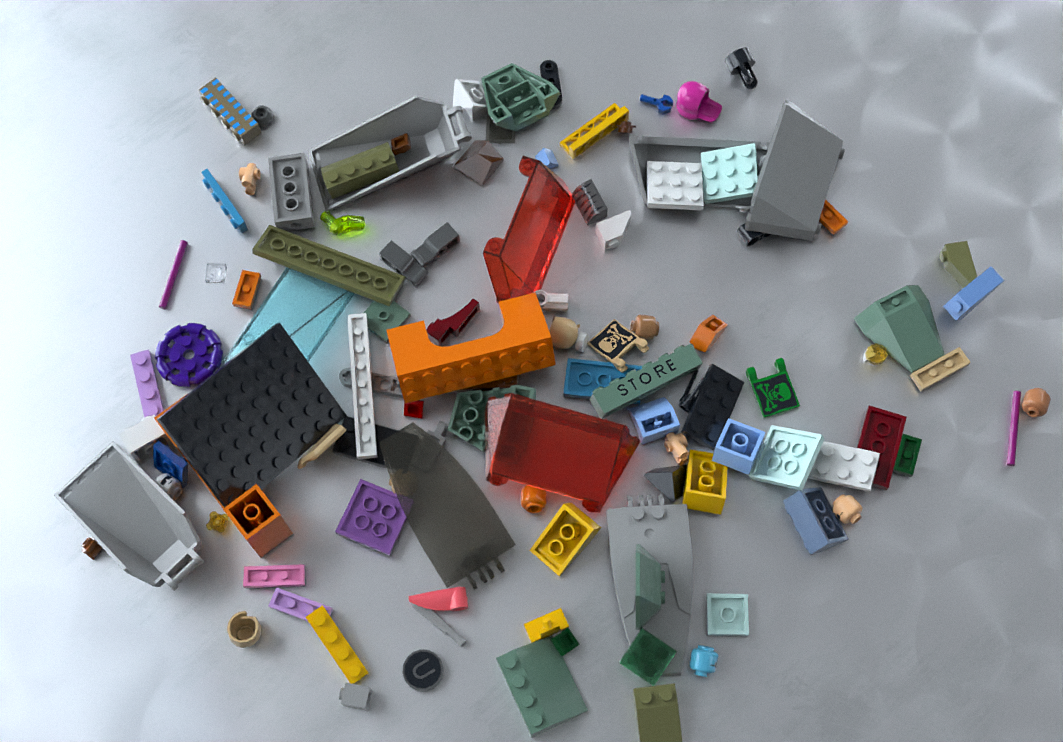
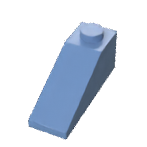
[943,266,1005,320]

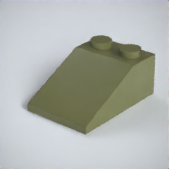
[632,683,682,742]

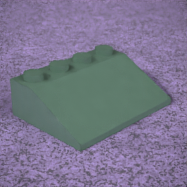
[496,635,588,738]

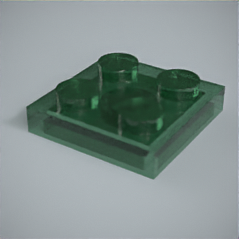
[619,627,677,686]

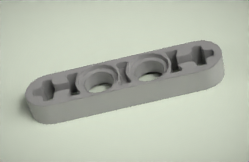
[339,368,403,398]

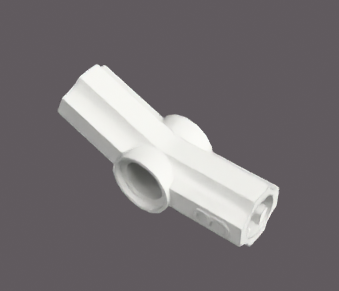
[534,290,568,312]

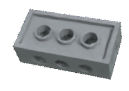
[268,153,315,231]

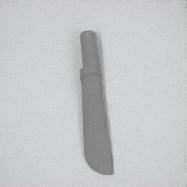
[411,593,467,647]

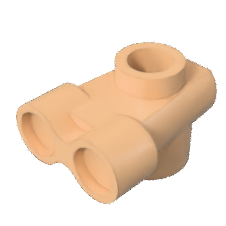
[239,163,261,195]
[664,432,689,466]

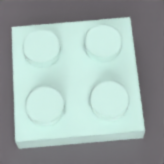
[706,593,749,636]

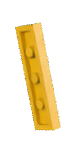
[306,605,369,684]

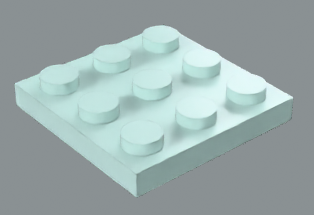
[701,143,759,204]
[749,425,825,491]

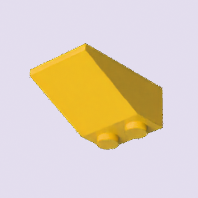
[682,449,728,515]
[529,502,601,576]

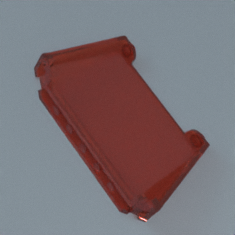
[483,156,575,303]
[485,393,640,513]

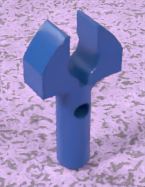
[639,94,674,114]

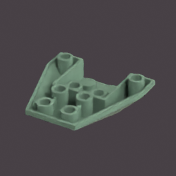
[854,285,945,373]

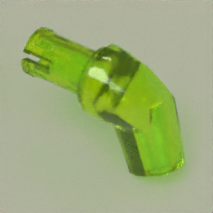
[320,211,365,235]

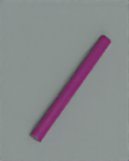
[159,240,188,309]
[1007,391,1021,466]

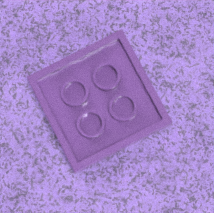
[335,479,415,556]

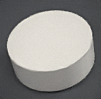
[575,332,589,352]

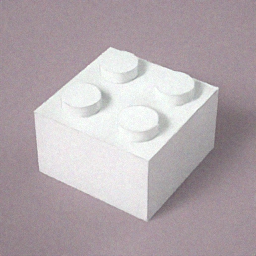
[119,414,175,465]

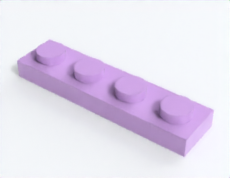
[130,349,164,418]

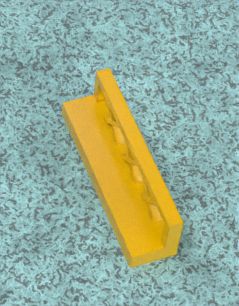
[560,103,629,159]

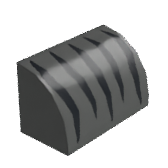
[572,179,608,225]

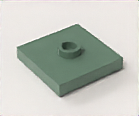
[363,301,411,343]

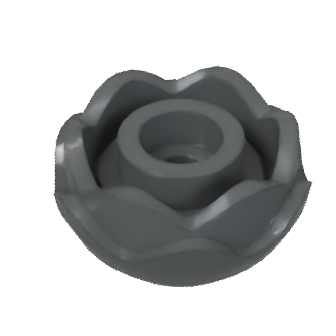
[251,106,274,127]

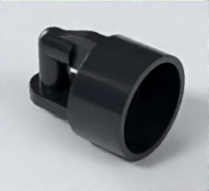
[725,47,758,89]

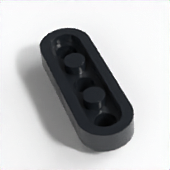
[540,60,562,109]

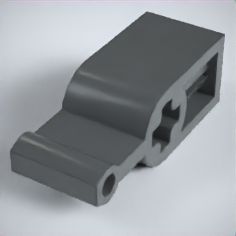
[411,222,460,267]
[379,240,428,286]

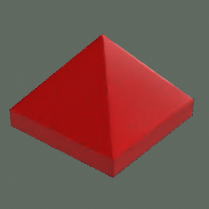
[404,400,424,419]

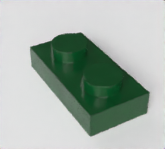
[893,434,922,477]

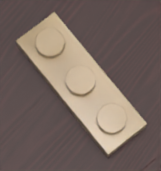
[910,347,971,391]

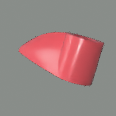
[408,587,468,611]

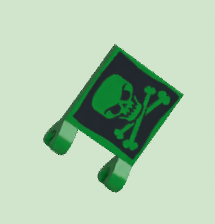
[746,358,800,418]

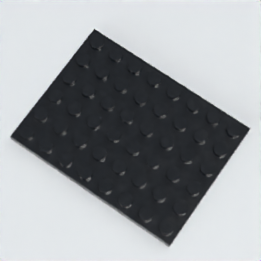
[157,322,347,508]

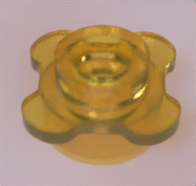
[206,511,229,533]

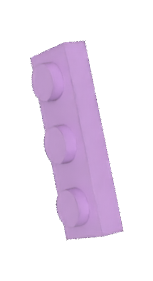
[268,587,333,622]

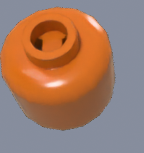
[521,482,547,513]

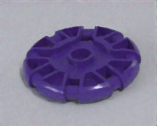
[155,323,223,387]

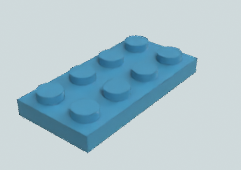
[563,358,642,405]

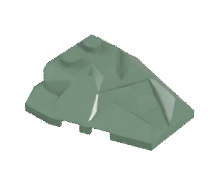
[447,385,536,464]

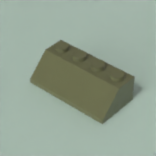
[321,142,399,199]

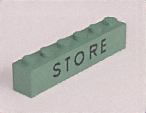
[590,344,703,420]

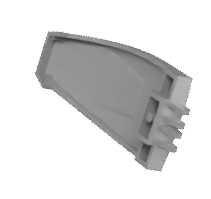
[607,494,693,678]

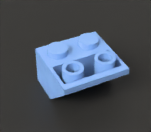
[628,397,680,445]

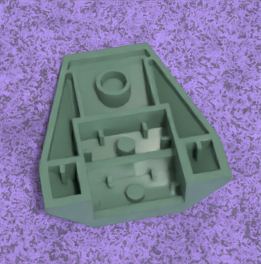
[481,63,560,131]
[636,544,665,630]

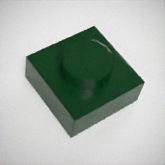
[550,627,580,657]

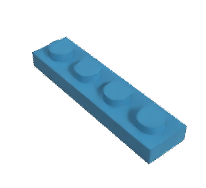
[201,169,248,233]

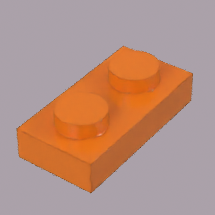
[819,199,848,235]
[232,270,262,310]

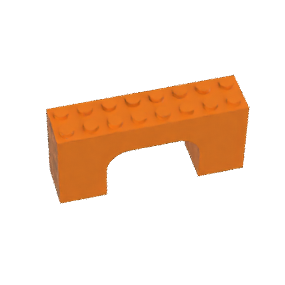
[387,293,556,403]
[154,394,293,558]

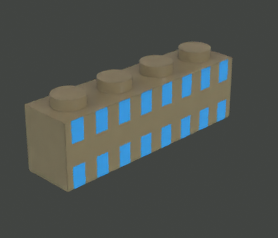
[199,78,262,145]

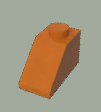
[690,314,728,352]

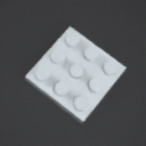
[646,161,704,210]

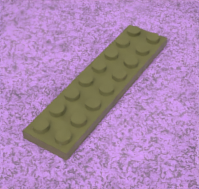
[252,225,405,306]

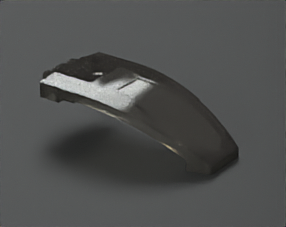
[379,422,516,590]

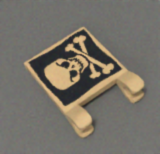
[587,319,649,373]

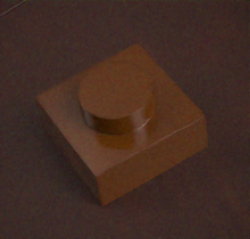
[391,133,411,156]

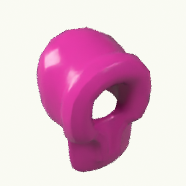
[676,81,722,122]

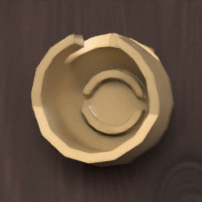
[549,316,580,349]
[227,611,261,648]

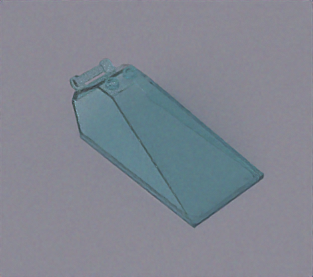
[221,267,355,365]

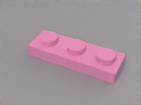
[243,565,305,588]

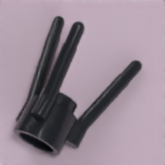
[678,370,705,414]

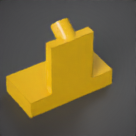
[524,608,569,643]

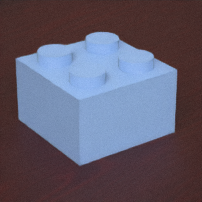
[712,418,765,475]

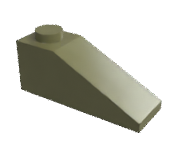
[940,241,977,288]

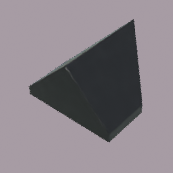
[644,464,687,503]

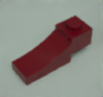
[426,298,480,346]

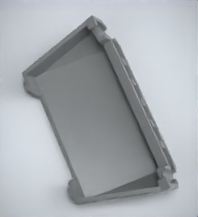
[745,100,845,241]
[629,136,770,213]

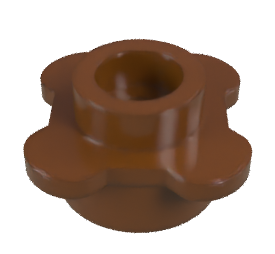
[615,121,636,133]

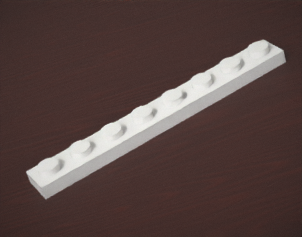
[347,313,377,460]

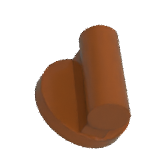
[81,537,103,560]

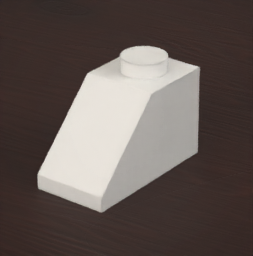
[596,210,631,250]

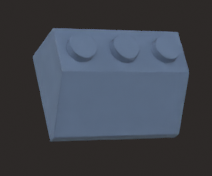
[783,487,849,555]

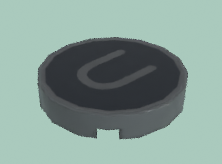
[402,649,444,692]

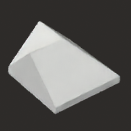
[453,78,488,121]

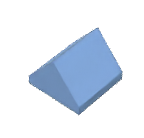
[535,148,559,172]

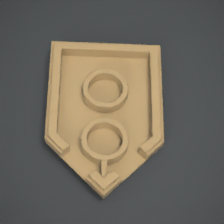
[297,424,346,469]

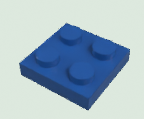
[153,441,188,489]

